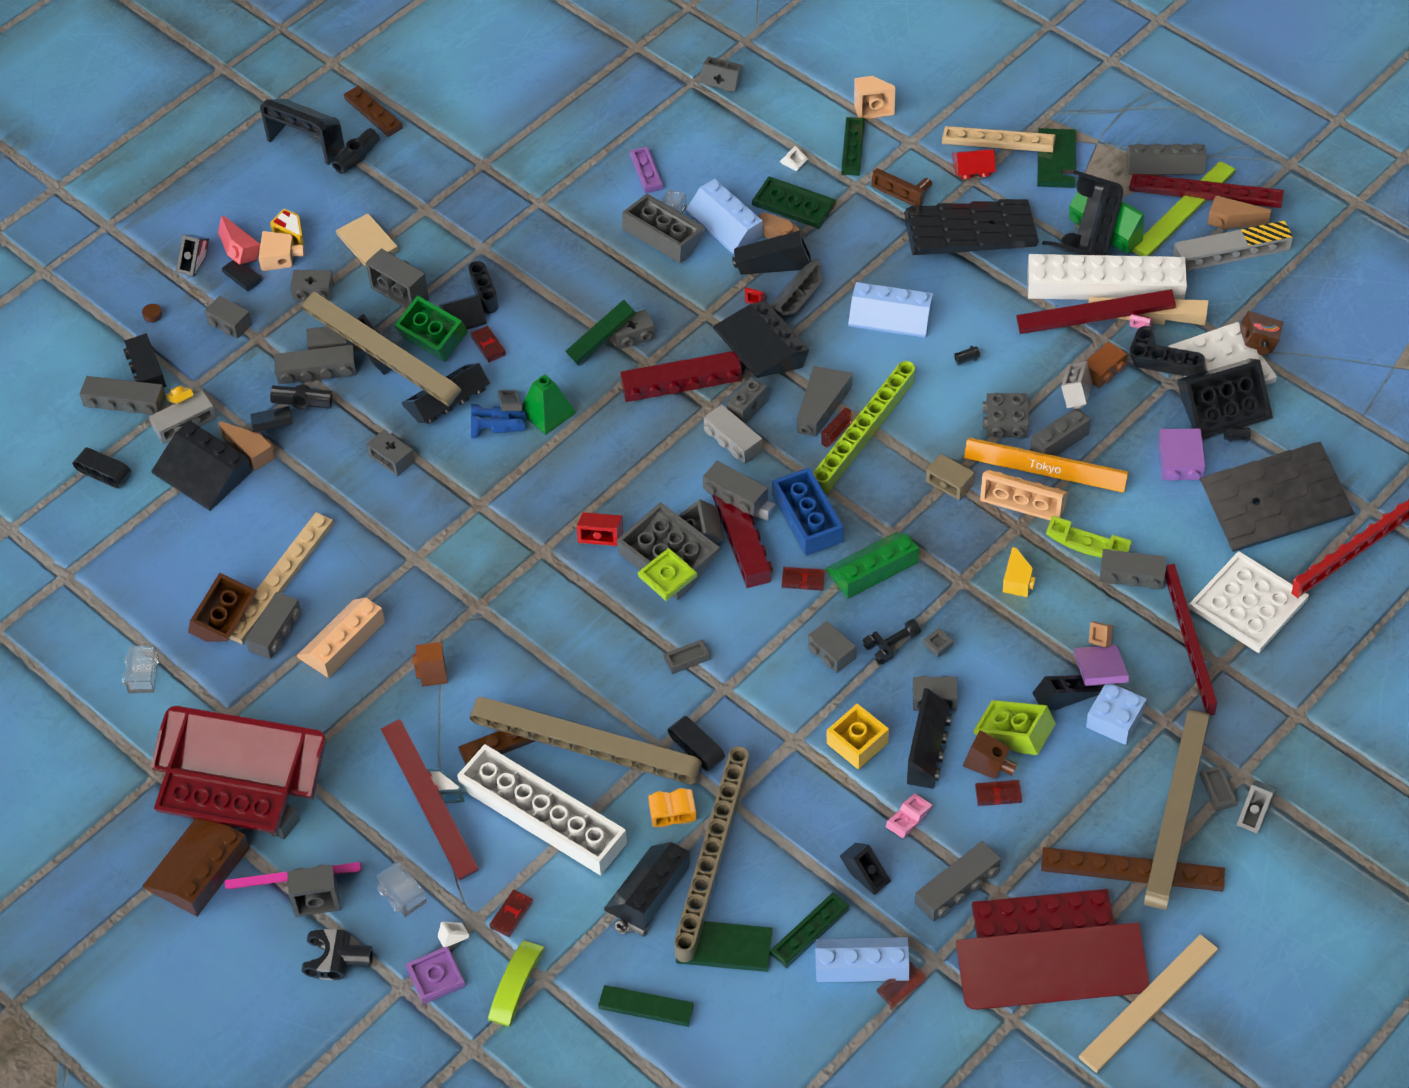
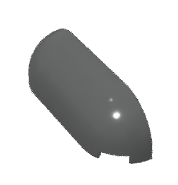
[770,259,822,316]

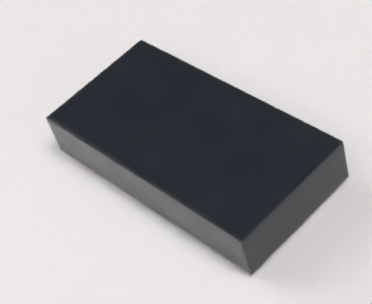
[222,260,262,292]

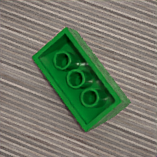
[1069,192,1144,254]
[825,532,919,599]

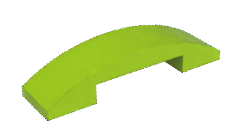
[1046,516,1132,558]
[488,940,545,1027]

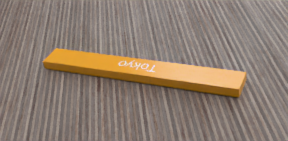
[964,437,1128,493]

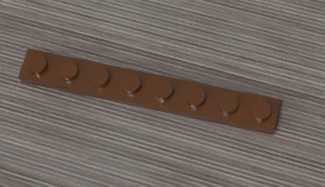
[1041,847,1225,892]

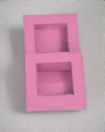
[1130,314,1153,329]
[886,793,932,839]

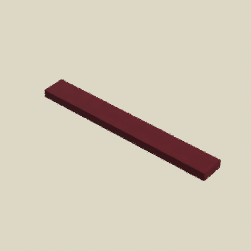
[1129,174,1284,208]
[1016,289,1176,334]
[1165,564,1217,716]
[381,719,479,881]

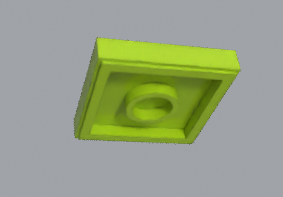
[637,548,697,601]

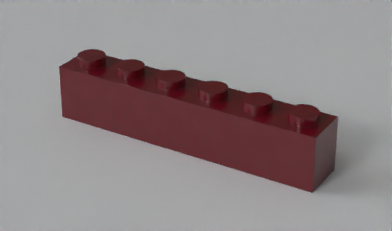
[620,351,742,402]
[712,495,773,588]

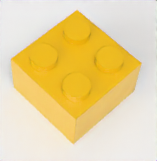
[827,704,889,770]

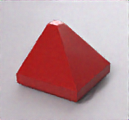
[744,287,767,304]

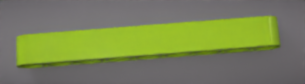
[813,361,915,494]

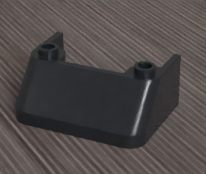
[260,99,345,165]
[1042,170,1124,255]

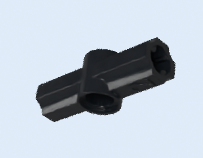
[331,128,380,174]
[270,384,332,410]

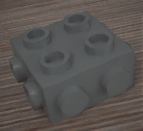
[982,393,1029,438]

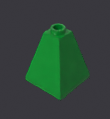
[522,374,576,435]

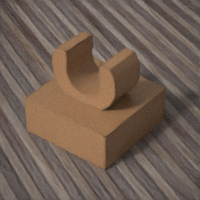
[1089,621,1114,647]

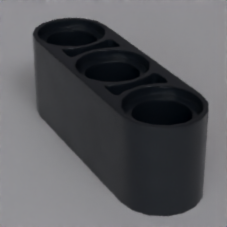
[468,261,498,314]
[72,447,132,489]
[667,716,726,771]

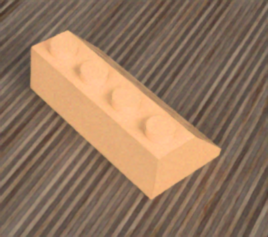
[980,470,1068,520]
[297,598,385,678]

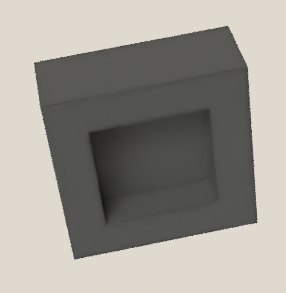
[923,628,954,657]

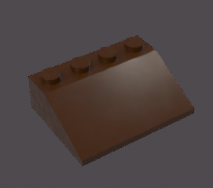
[142,819,250,917]

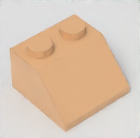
[854,76,895,119]

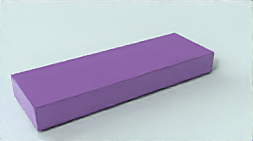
[630,147,663,194]

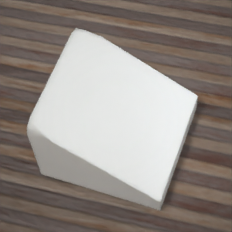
[779,146,808,171]
[755,501,776,521]
[438,921,469,947]

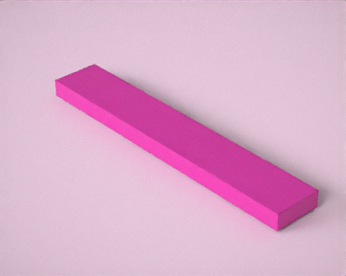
[225,862,362,889]

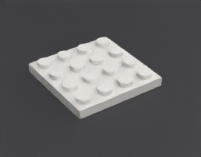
[1168,322,1277,385]
[1189,551,1309,653]

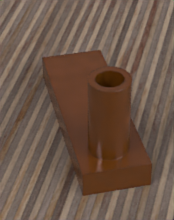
[871,168,932,206]

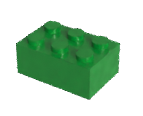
[394,295,468,362]

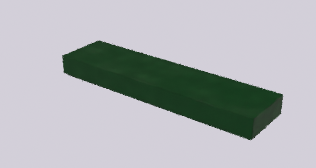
[841,117,865,176]
[566,300,637,365]
[770,892,849,968]
[598,985,694,1027]

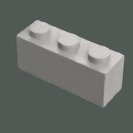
[1061,361,1093,409]
[149,391,216,444]
[704,404,763,464]

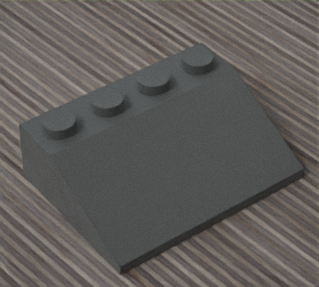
[617,502,720,600]

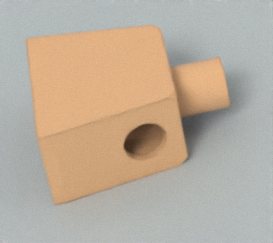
[259,231,305,271]

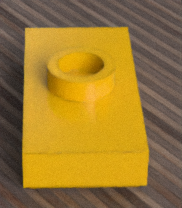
[165,386,194,404]

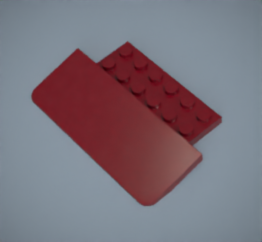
[151,706,326,834]
[956,889,1149,1010]

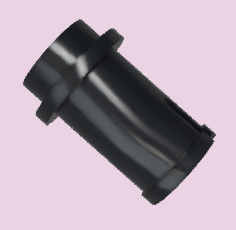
[954,346,980,365]
[1224,426,1251,442]

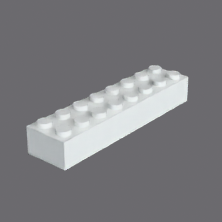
[1027,254,1187,300]
[457,744,627,875]

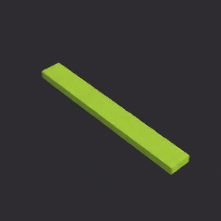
[1132,161,1236,256]

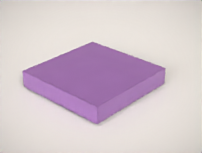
[405,947,466,1005]

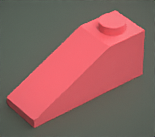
[218,216,260,265]

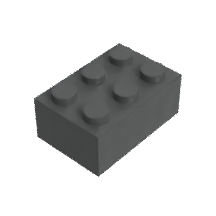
[366,248,429,309]

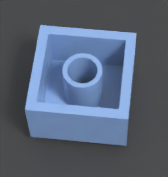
[1086,684,1147,745]

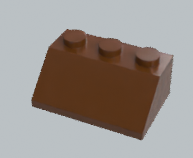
[188,573,257,642]

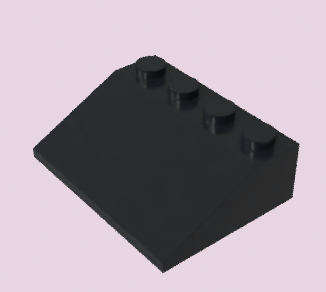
[713,301,810,378]
[1177,358,1273,439]
[151,420,252,511]

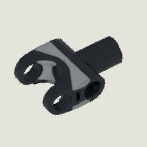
[301,929,373,980]

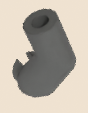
[614,919,649,937]

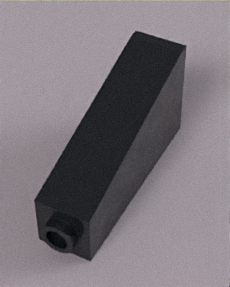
[732,230,812,275]

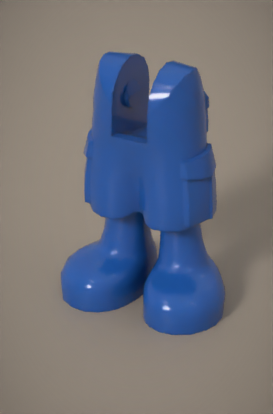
[471,404,527,438]

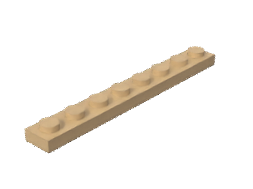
[229,512,334,645]

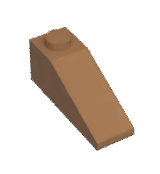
[1207,196,1271,229]
[758,212,801,239]
[218,421,275,471]

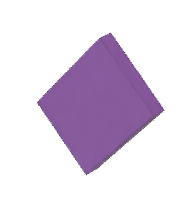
[1074,645,1129,686]

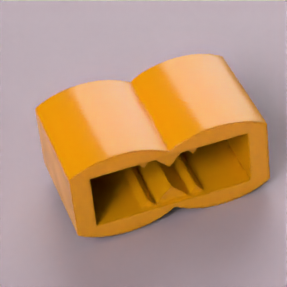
[648,788,696,827]

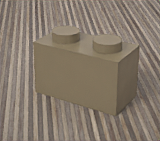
[926,454,974,501]

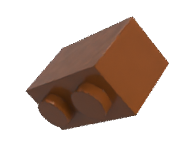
[1086,341,1127,388]
[412,642,448,687]

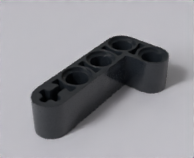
[1130,326,1208,376]

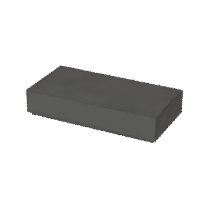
[497,390,522,411]
[663,640,711,674]
[1199,766,1237,811]

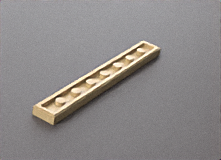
[1079,934,1218,1073]

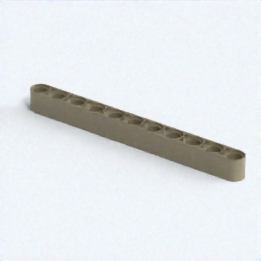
[301,291,462,406]
[469,697,702,784]
[1144,709,1210,910]
[674,746,749,962]

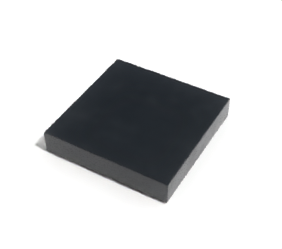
[250,406,293,432]

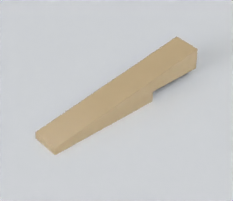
[1088,297,1209,325]

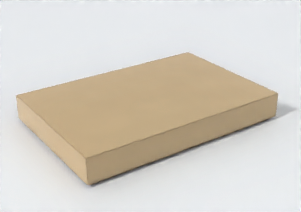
[336,213,398,268]

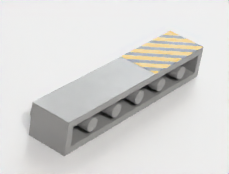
[1173,221,1293,271]

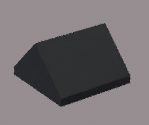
[439,294,487,329]

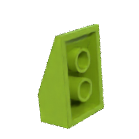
[973,700,1056,755]

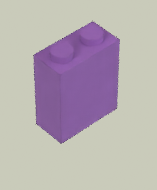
[1158,429,1205,481]

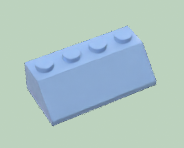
[686,179,763,255]
[848,282,933,338]
[815,937,909,982]

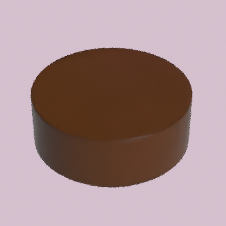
[142,304,162,323]

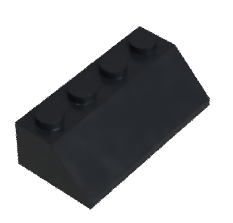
[401,363,490,424]
[907,688,952,789]
[604,842,690,930]

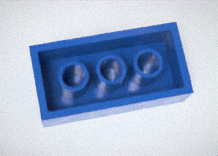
[772,467,844,556]

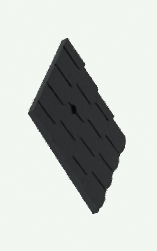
[904,199,1039,255]
[1200,441,1355,552]

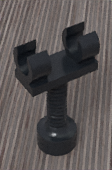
[862,619,921,665]

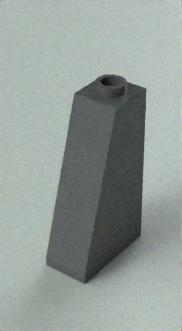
[797,366,852,436]

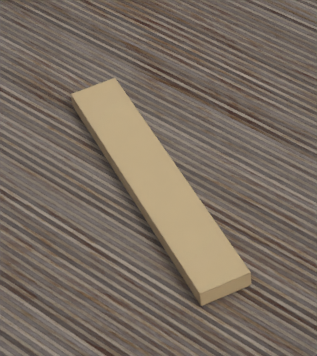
[942,126,1056,152]

